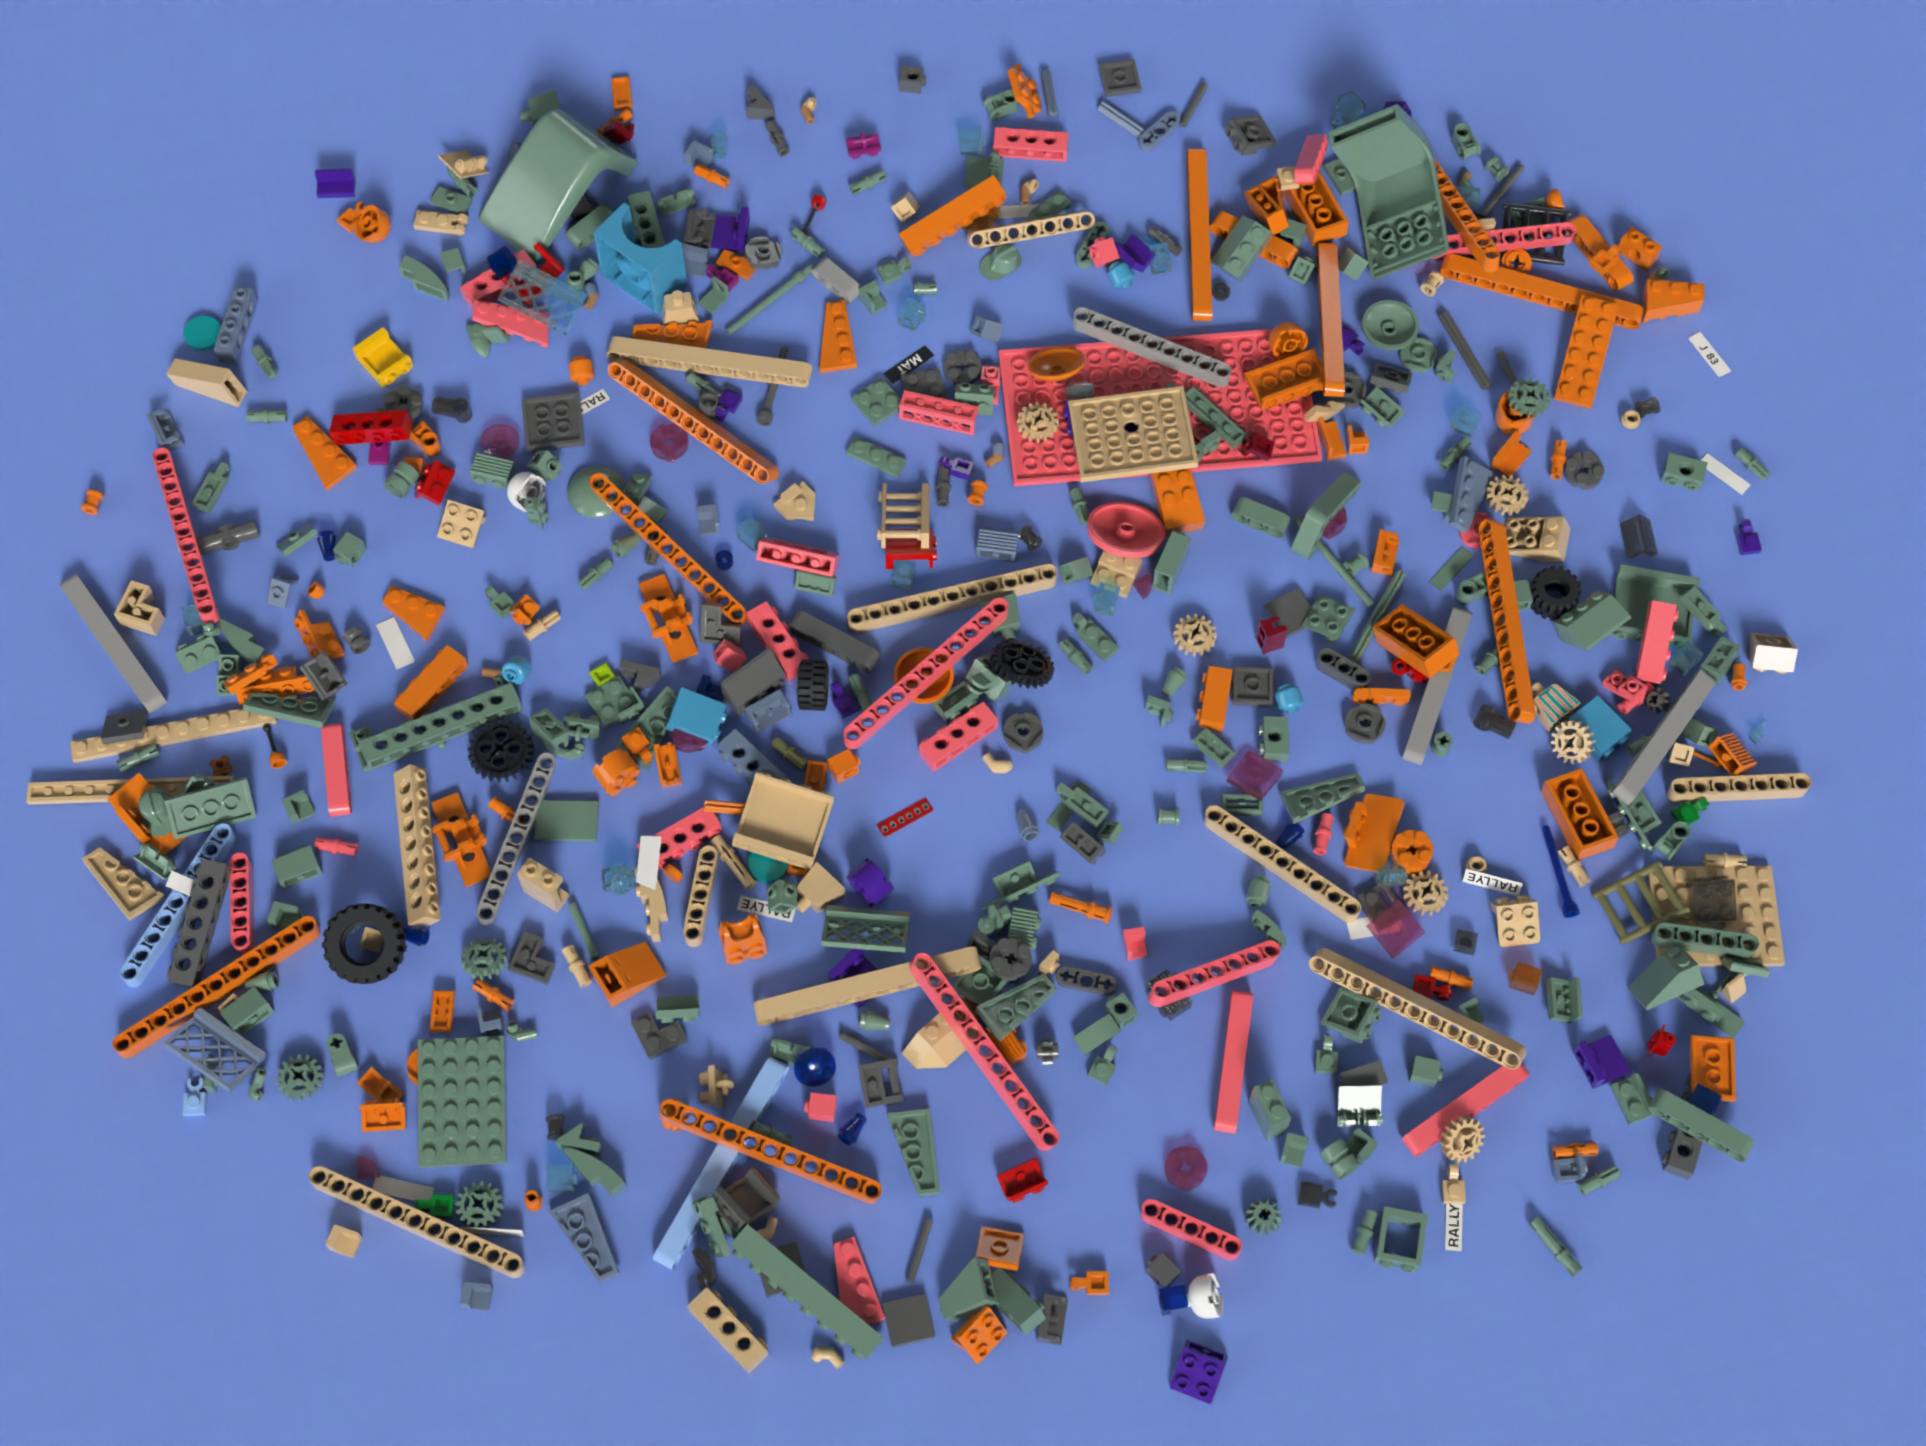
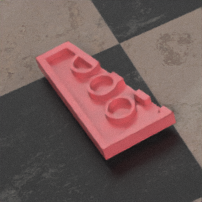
[472,300,548,348]
[833,1236,885,1326]

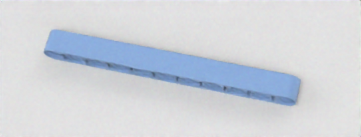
[653,1057,789,1270]

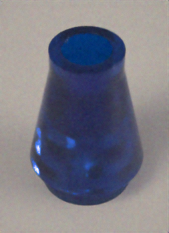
[316,530,336,561]
[1275,822,1305,850]
[402,926,430,946]
[837,1113,867,1146]

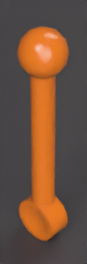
[1693,751,1722,769]

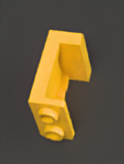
[352,327,413,388]

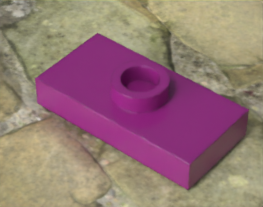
[368,441,391,465]

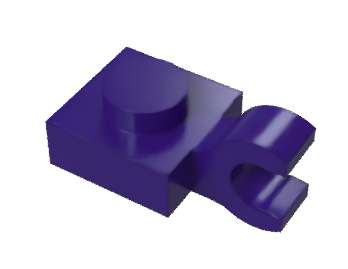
[1342,325,1365,356]
[716,388,743,422]
[938,456,974,480]
[1736,519,1762,555]
[831,681,860,719]

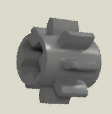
[1645,688,1672,714]
[1036,1038,1058,1065]

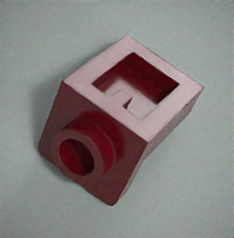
[603,121,635,145]
[1241,432,1275,461]

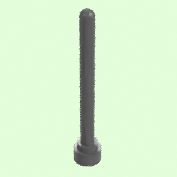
[756,346,788,426]

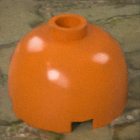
[354,204,391,244]
[1268,322,1308,360]

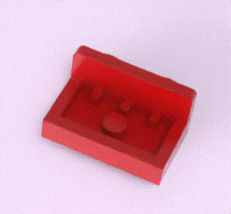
[414,460,456,505]
[996,1157,1049,1203]

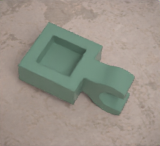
[877,257,911,285]
[1195,431,1221,462]
[484,585,516,620]
[1315,1035,1338,1075]
[1087,1045,1117,1086]
[203,1053,225,1093]

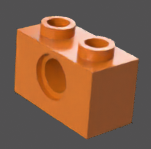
[1618,227,1662,271]

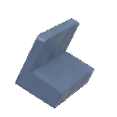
[682,243,710,278]

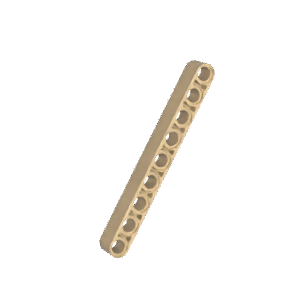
[1204,805,1361,923]

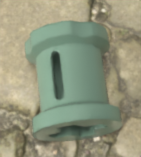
[1485,156,1510,181]
[1343,552,1369,577]
[1431,731,1453,756]
[1158,807,1180,827]

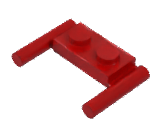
[501,242,565,307]

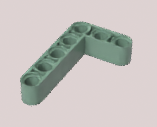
[1291,472,1362,560]

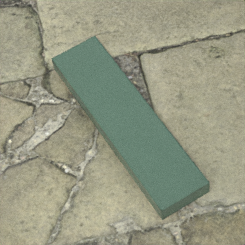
[1185,386,1248,449]

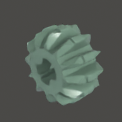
[1245,1198,1282,1236]

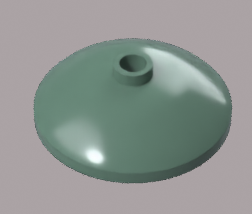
[1362,300,1419,350]
[567,465,625,518]

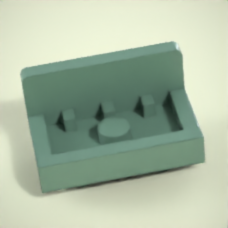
[955,382,995,416]
[1359,387,1406,429]
[175,634,221,674]
[932,681,979,724]
[1546,977,1583,1024]
[655,995,700,1023]

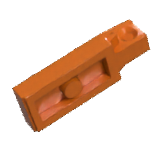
[223,653,278,694]

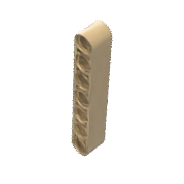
[966,211,1095,248]
[1666,773,1812,803]

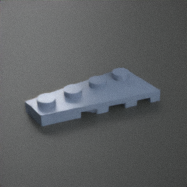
[1449,456,1494,533]
[549,1193,620,1283]

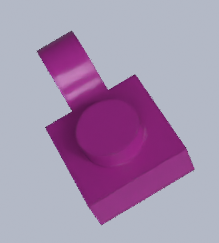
[706,264,739,293]

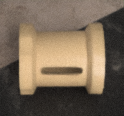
[1420,271,1445,297]

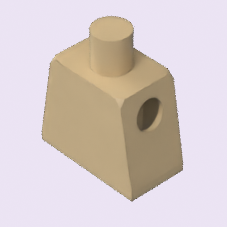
[662,290,699,325]
[796,862,845,913]

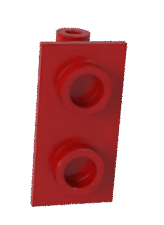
[1646,1024,1676,1057]

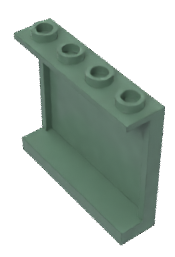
[1609,564,1700,650]

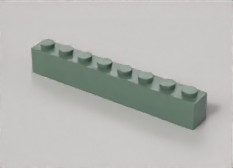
[730,1224,884,1361]

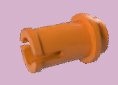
[1730,663,1747,690]
[524,1190,543,1211]

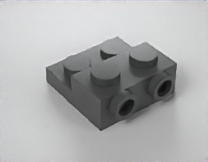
[1225,115,1277,156]

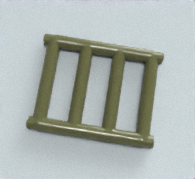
[1592,861,1690,945]

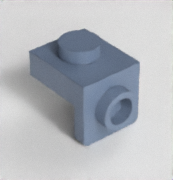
[1552,1154,1588,1183]

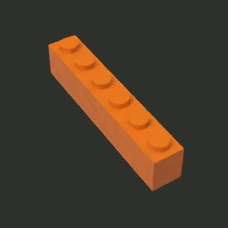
[899,175,1007,258]

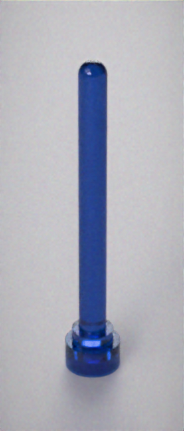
[1542,825,1580,918]

